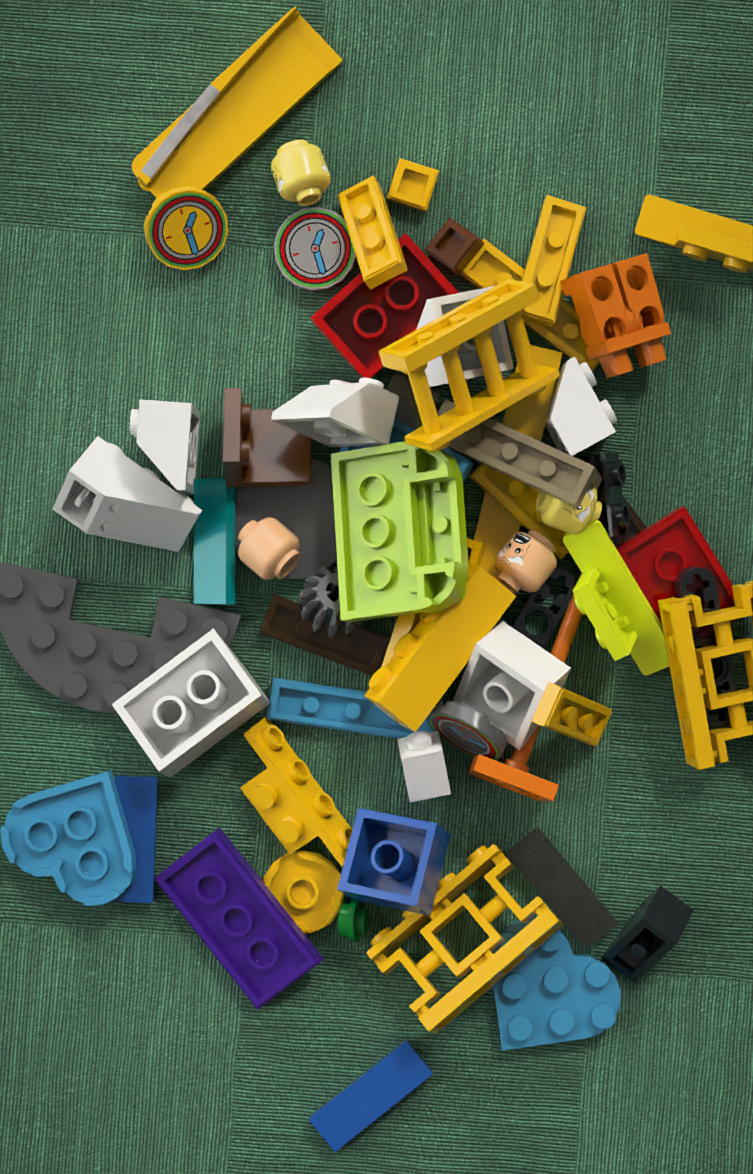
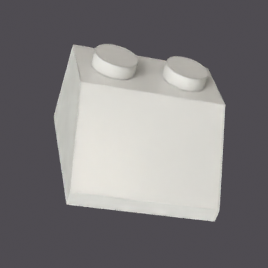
[416,286,514,387]
[271,378,399,447]
[453,621,571,750]

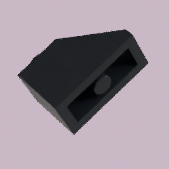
[602,885,694,983]

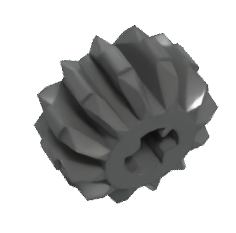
[298,566,365,638]

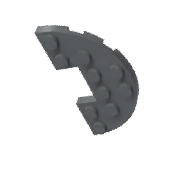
[0,562,242,713]

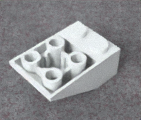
[53,436,202,552]

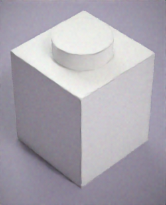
[397,731,451,802]

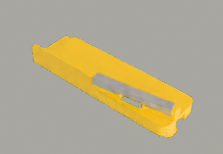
[132,6,343,198]

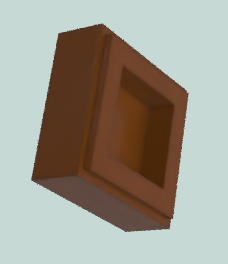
[424,217,484,277]

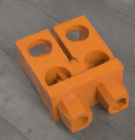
[560,253,671,379]

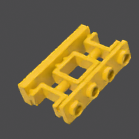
[658,580,753,770]
[366,844,564,1034]

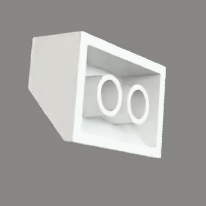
[130,399,200,495]
[112,629,271,778]

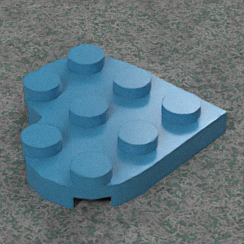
[0,770,137,906]
[492,919,621,1051]

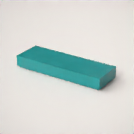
[194,478,235,604]

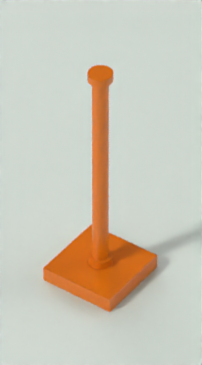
[466,572,583,803]

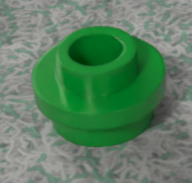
[338,900,370,942]

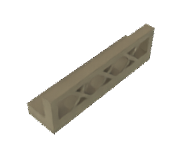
[437,399,602,508]

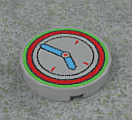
[274,207,356,292]

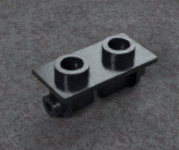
[584,453,630,537]

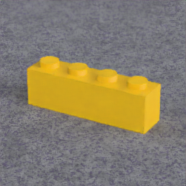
[364,563,516,732]

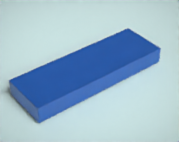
[111,775,159,903]
[309,1039,433,1152]

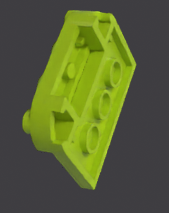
[331,441,469,623]

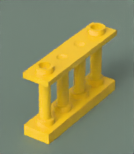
[379,279,560,452]

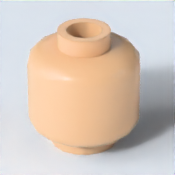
[238,517,301,580]

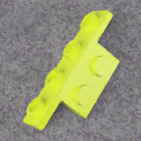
[563,520,669,676]

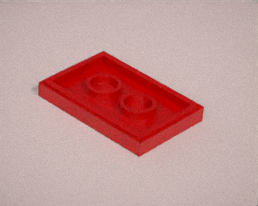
[616,505,739,638]

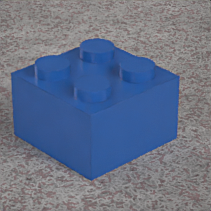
[337,808,450,916]

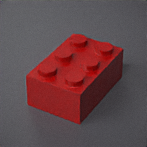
[310,233,459,379]

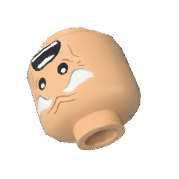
[495,530,557,594]

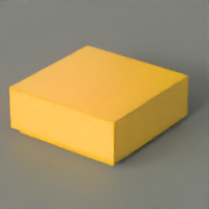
[387,158,439,212]

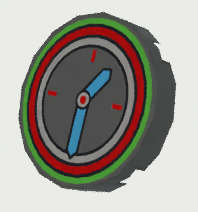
[427,701,508,761]

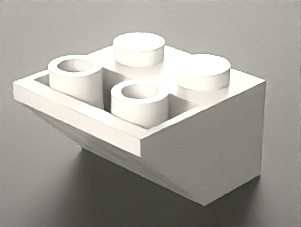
[545,357,617,456]

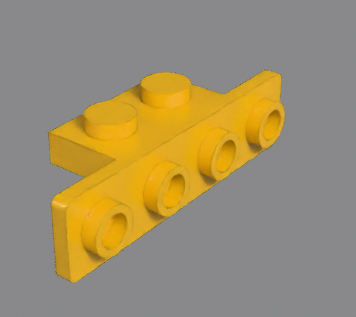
[634,194,753,273]
[240,717,353,868]

